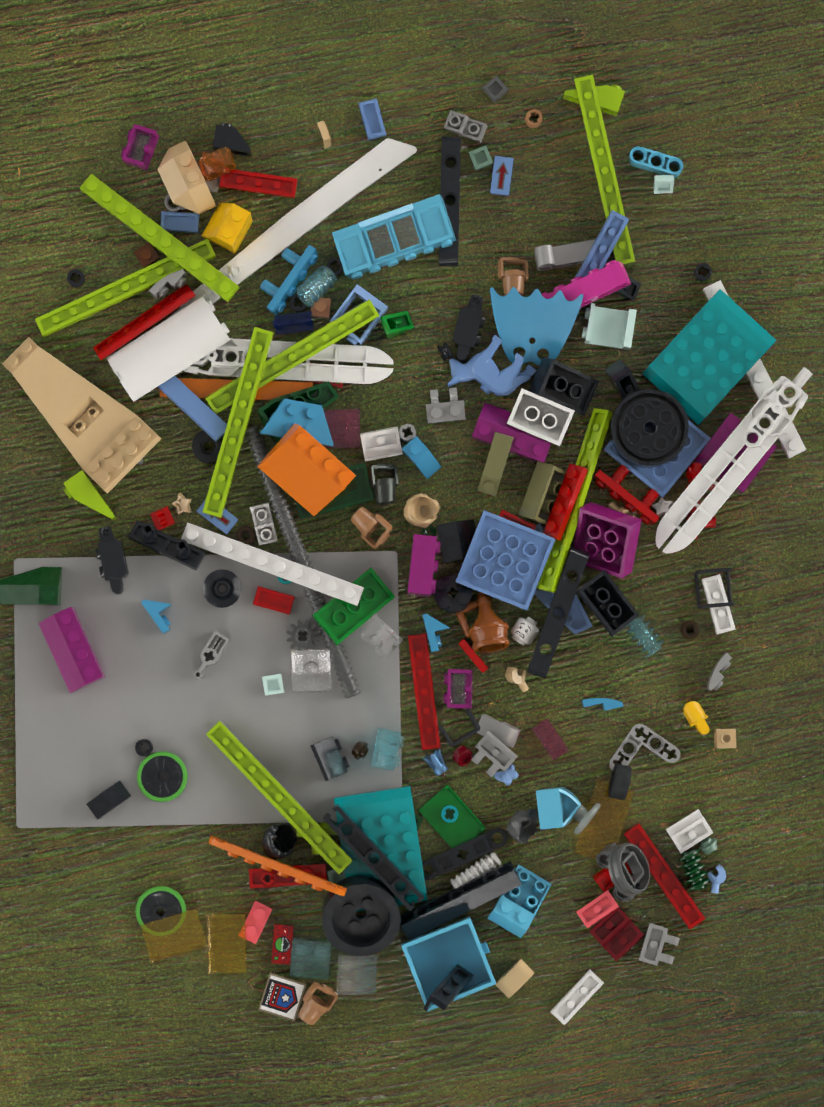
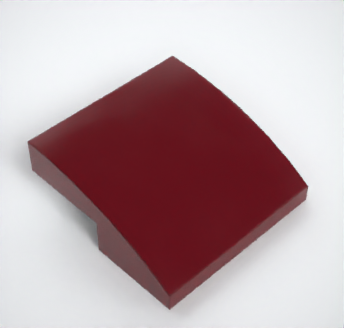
[589,907,645,962]

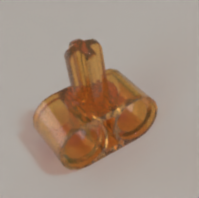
[198,148,236,181]

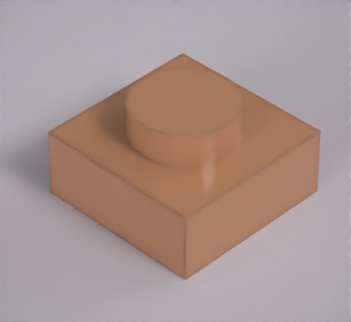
[310,297,331,318]

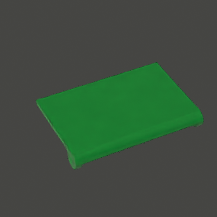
[418,784,486,850]

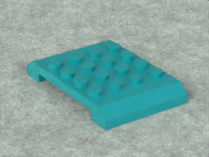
[642,289,777,425]
[334,786,428,912]

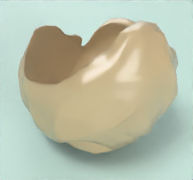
[404,493,440,528]

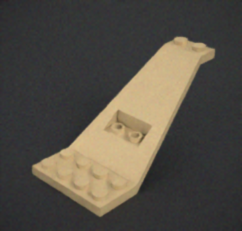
[2,337,161,494]

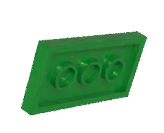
[312,567,395,646]

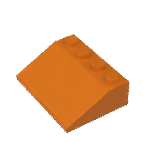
[257,423,356,516]

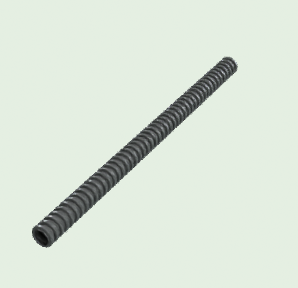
[245,426,361,699]

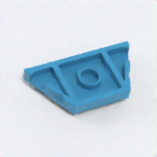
[260,399,333,447]

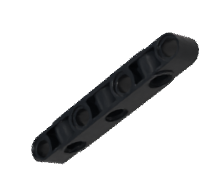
[439,136,461,267]
[527,547,590,679]

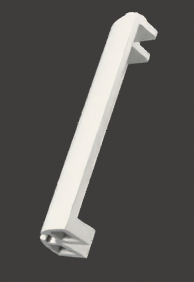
[107,297,230,402]

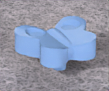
[494,764,519,786]

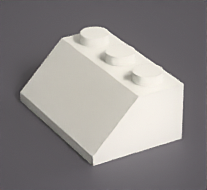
[507,389,575,446]

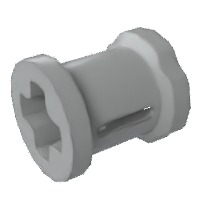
[399,424,416,443]

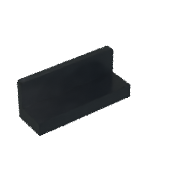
[423,964,473,1012]

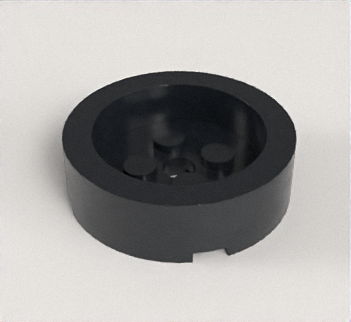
[610,389,689,468]
[322,875,401,956]

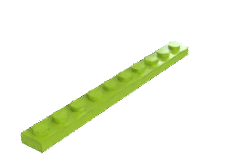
[574,74,635,265]
[79,174,239,302]
[35,238,216,337]
[205,299,380,414]
[202,327,274,518]
[536,408,613,593]
[206,721,354,874]

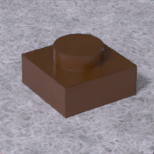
[133,242,160,268]

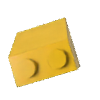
[202,203,253,254]

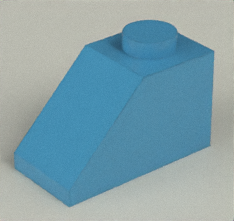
[402,436,441,479]

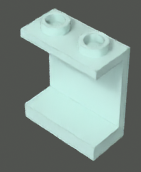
[582,303,637,350]

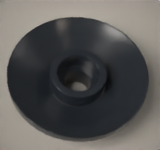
[203,569,241,608]

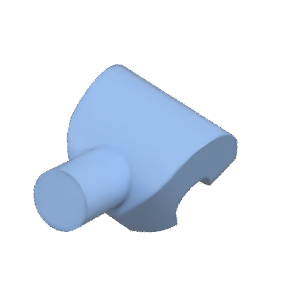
[707,864,726,894]

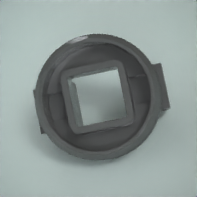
[596,842,650,902]

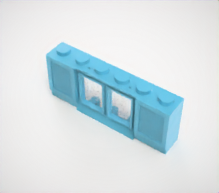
[332,194,456,280]

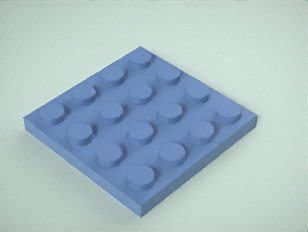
[603,420,711,498]
[455,510,555,610]

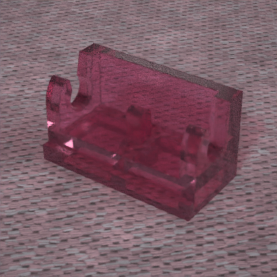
[531,718,568,761]

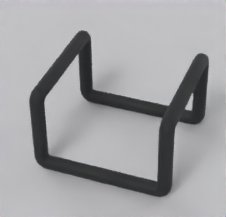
[694,567,735,609]
[438,708,480,747]

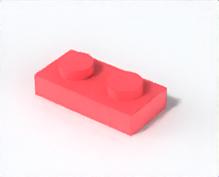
[576,890,619,929]
[239,900,273,944]

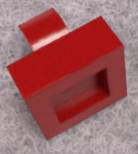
[150,506,175,531]

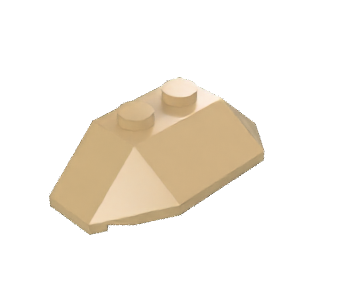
[157,141,216,214]

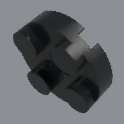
[434,575,473,613]

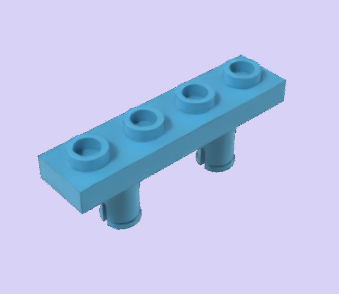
[260,245,319,316]

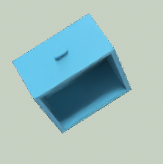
[401,915,496,1012]

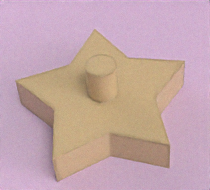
[172,493,192,515]

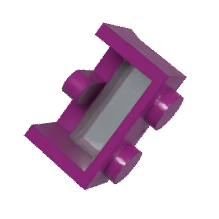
[121,124,159,171]
[444,669,473,709]

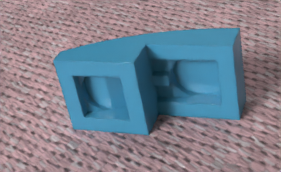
[581,698,623,711]

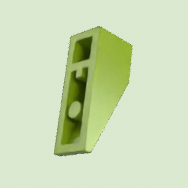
[563,84,625,116]
[63,470,117,520]

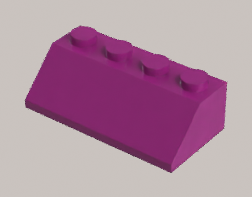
[472,403,551,463]
[38,607,105,693]

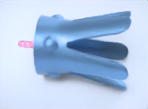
[423,748,449,778]

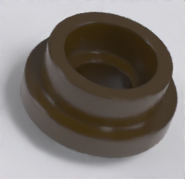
[236,526,256,545]
[680,620,699,640]
[352,741,369,760]

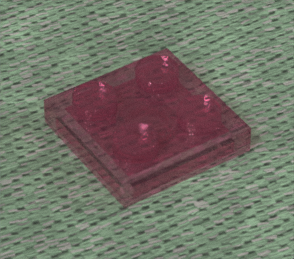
[323,409,360,448]

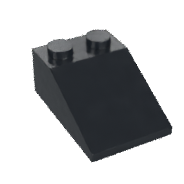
[529,357,599,416]

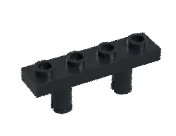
[128,520,205,571]

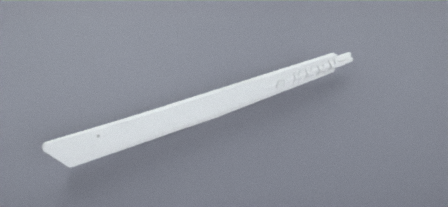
[166,138,417,320]

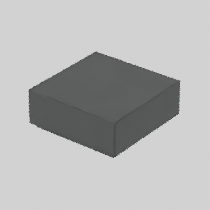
[482,76,509,103]

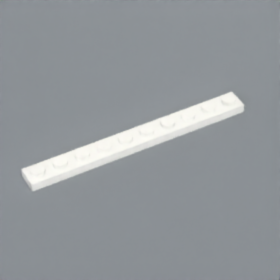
[703,280,806,459]
[181,522,364,606]

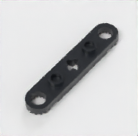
[422,828,508,880]

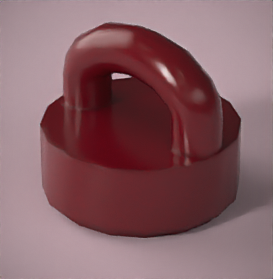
[452,745,473,767]

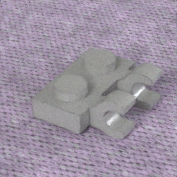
[426,387,466,424]
[471,731,518,777]
[639,923,680,966]

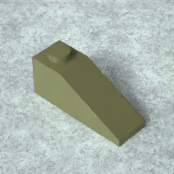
[477,432,514,496]

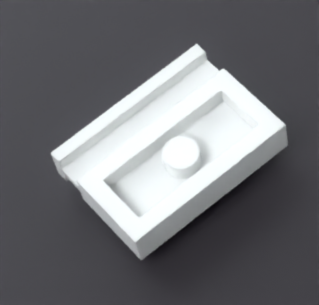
[360,426,403,462]
[665,809,713,853]

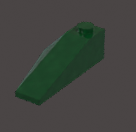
[257,381,339,443]
[0,567,62,606]

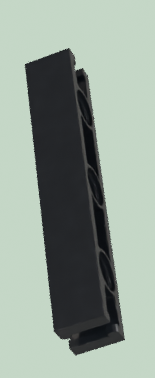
[323,803,424,911]
[400,861,522,941]

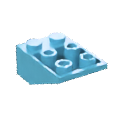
[487,864,552,938]

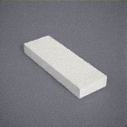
[701,574,736,635]
[550,969,604,1025]

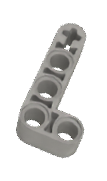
[534,239,610,271]

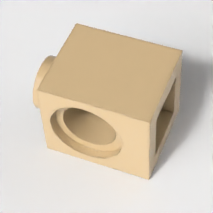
[714,729,736,748]

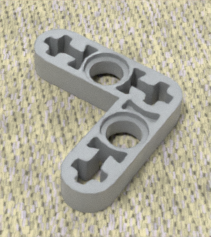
[609,724,680,771]

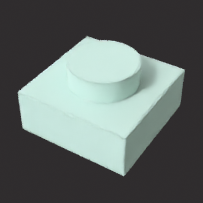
[653,175,674,194]
[262,674,284,696]

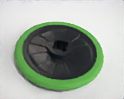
[137,751,188,802]
[135,886,186,936]

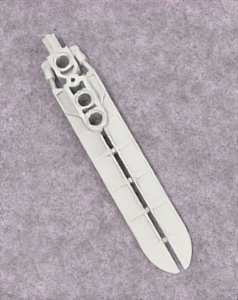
[184,338,394,384]
[656,367,813,553]

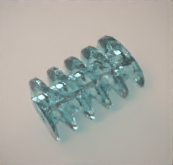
[297,266,337,307]
[624,615,664,658]

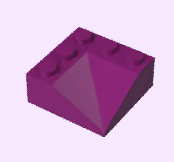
[694,412,777,495]
[573,502,642,578]
[407,534,440,598]

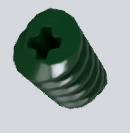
[677,848,710,892]

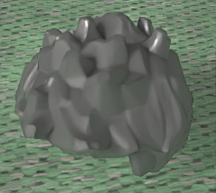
[505,808,539,844]

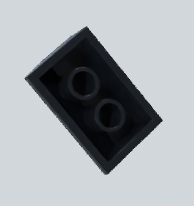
[577,570,640,637]

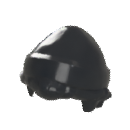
[262,823,297,860]

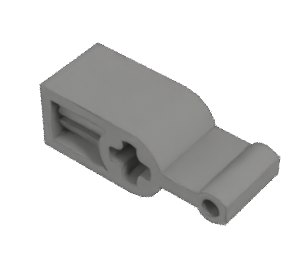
[194,631,231,679]

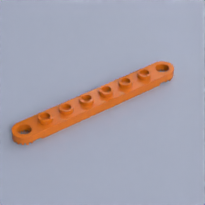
[208,836,347,896]

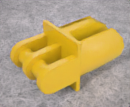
[683,701,710,735]

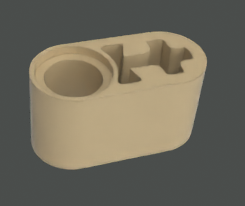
[495,959,535,999]

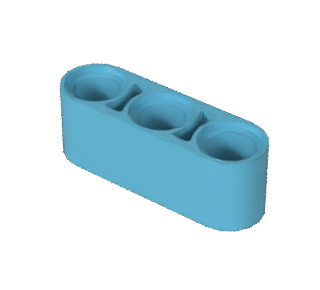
[628,146,683,178]

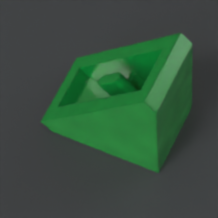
[380,311,414,339]

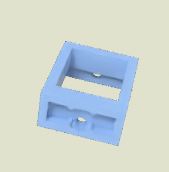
[330,284,388,346]

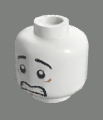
[511,617,539,646]

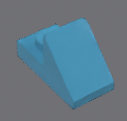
[141,600,172,634]
[422,614,449,653]

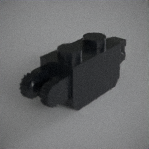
[452,295,486,363]
[95,526,129,595]

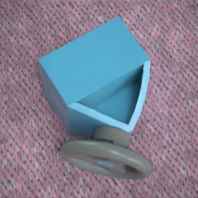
[536,787,601,835]

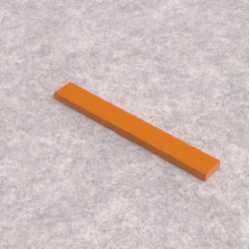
[160,378,313,401]

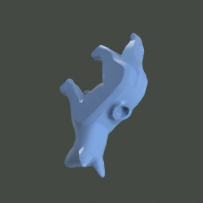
[448,335,537,396]

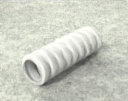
[450,851,501,888]

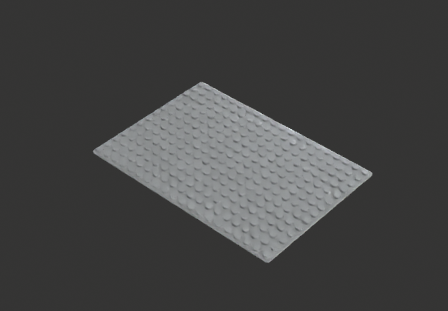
[14,551,402,828]

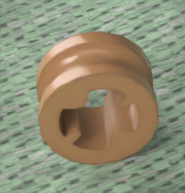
[525,109,543,128]

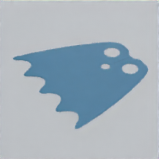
[490,287,583,365]

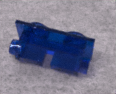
[273,311,314,335]

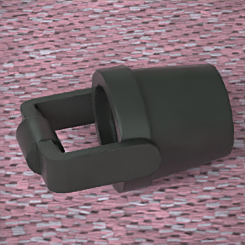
[368,463,399,505]

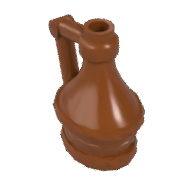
[455,592,510,653]

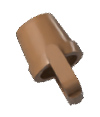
[498,256,529,296]
[350,507,392,549]
[298,982,338,1025]

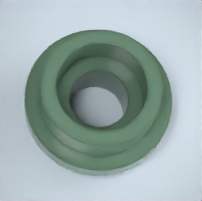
[699,837,718,854]

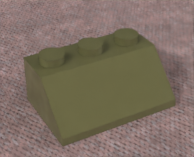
[518,461,566,526]

